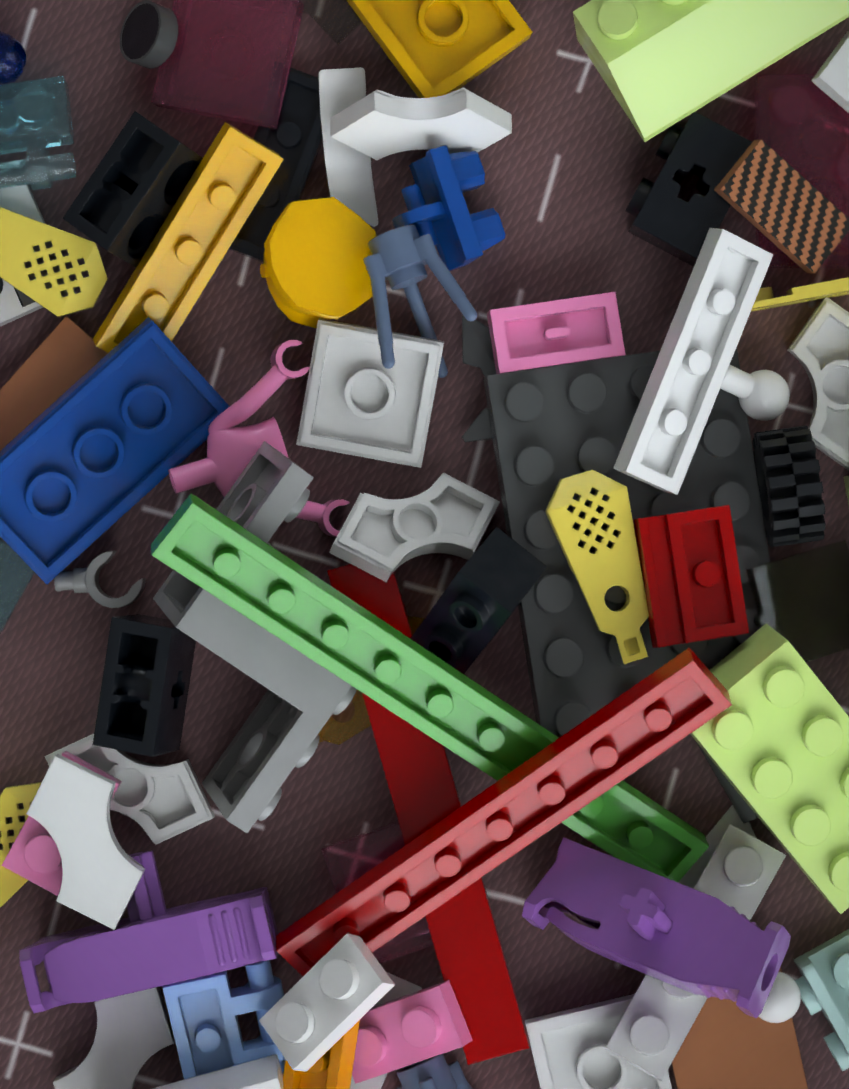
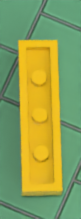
[92,122,284,353]

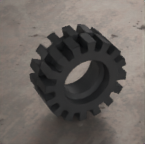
[752,425,826,547]

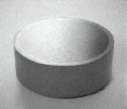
[120,0,178,69]

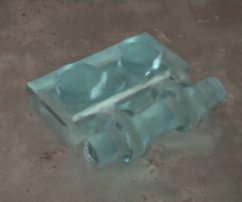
[0,76,77,190]

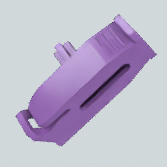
[522,837,791,1018]
[19,850,278,1013]

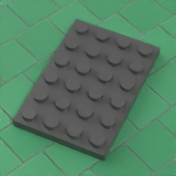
[483,347,781,738]

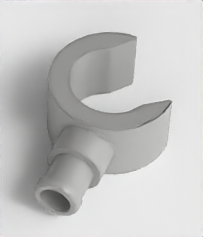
[54,551,146,608]

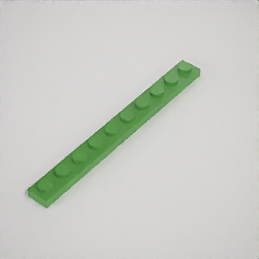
[151,493,709,882]

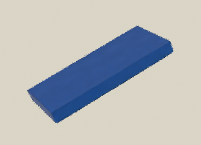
[0,317,230,585]

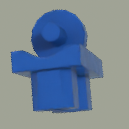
[392,145,506,271]

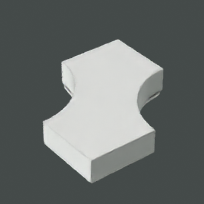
[330,87,512,161]
[787,297,849,471]
[329,473,500,582]
[45,733,215,845]
[26,754,145,930]
[53,987,175,1089]

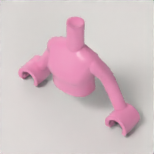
[168,340,350,537]

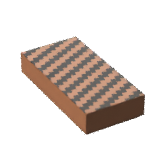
[714,139,849,274]

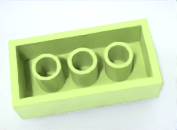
[691,623,849,914]

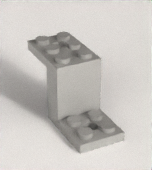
[153,441,357,833]

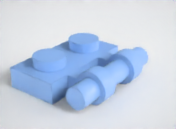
[162,960,285,1079]

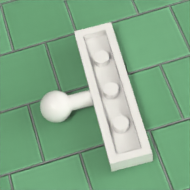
[613,228,790,495]
[605,824,801,1081]

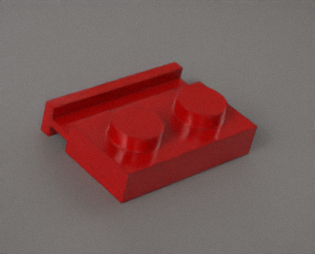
[633,505,749,648]

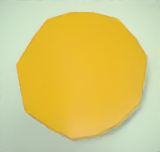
[260,197,377,328]

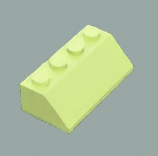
[573,0,849,142]

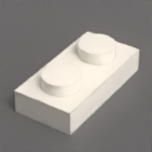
[259,933,395,1072]

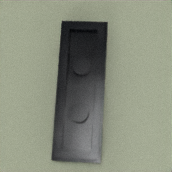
[228,64,323,263]

